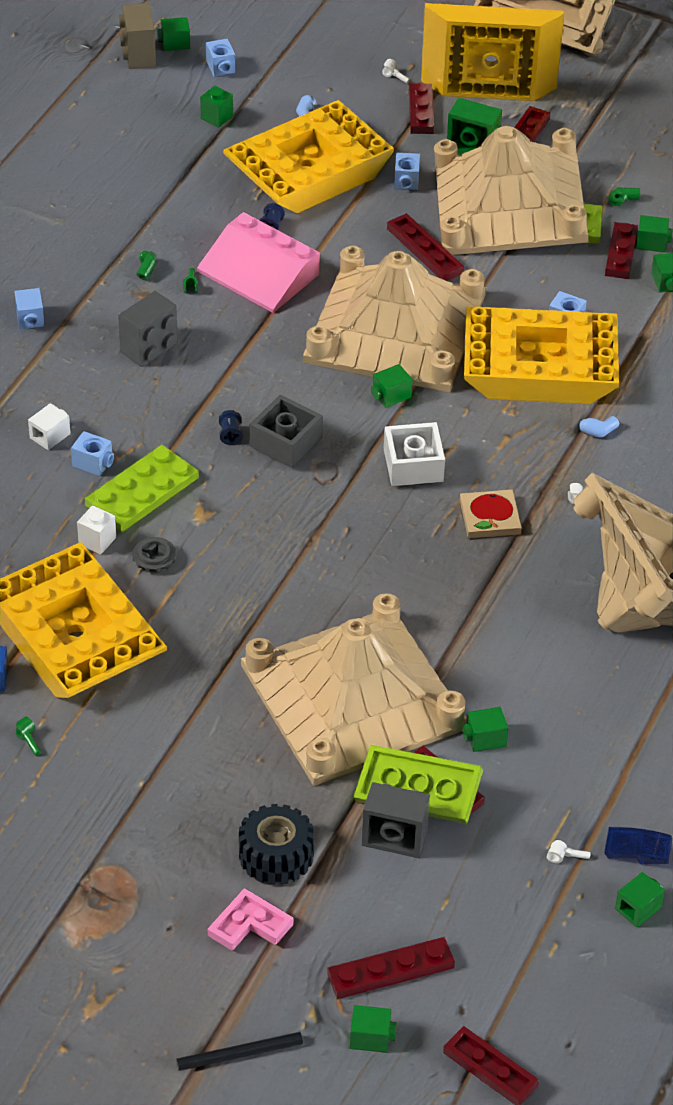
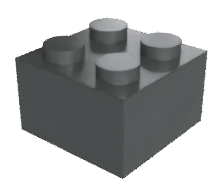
[118,291,178,367]
[249,395,323,468]
[362,782,430,859]

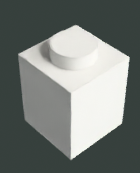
[28,403,70,450]
[77,505,116,555]

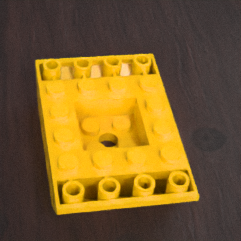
[421,3,564,101]
[223,100,394,213]
[464,306,619,404]
[0,542,167,698]

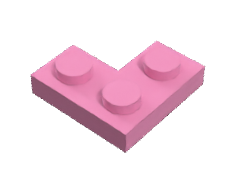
[208,888,294,951]

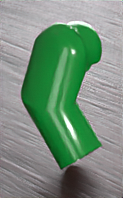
[608,187,640,206]
[136,251,156,280]

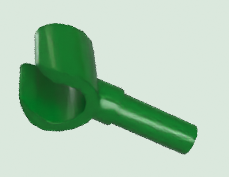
[183,268,198,293]
[16,716,41,756]

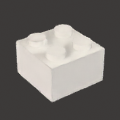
[384,422,445,486]

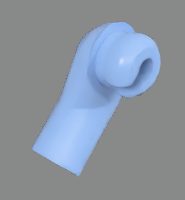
[296,95,316,117]
[579,416,619,438]

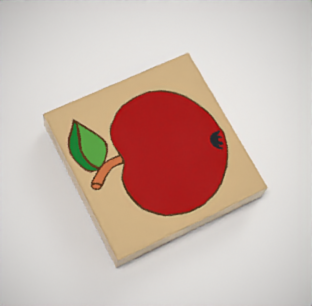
[460,489,522,539]

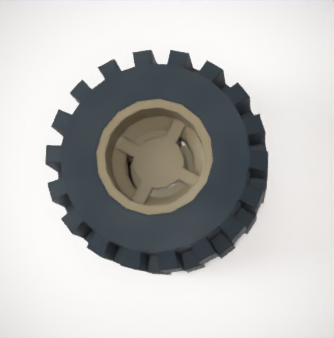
[239,804,314,885]

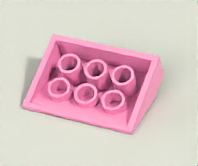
[197,212,320,313]

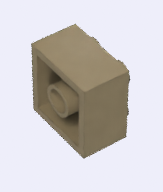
[119,3,156,69]

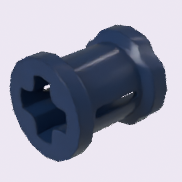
[259,203,285,230]
[219,410,243,445]

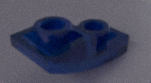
[604,827,672,864]

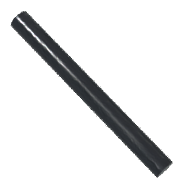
[176,1032,303,1071]

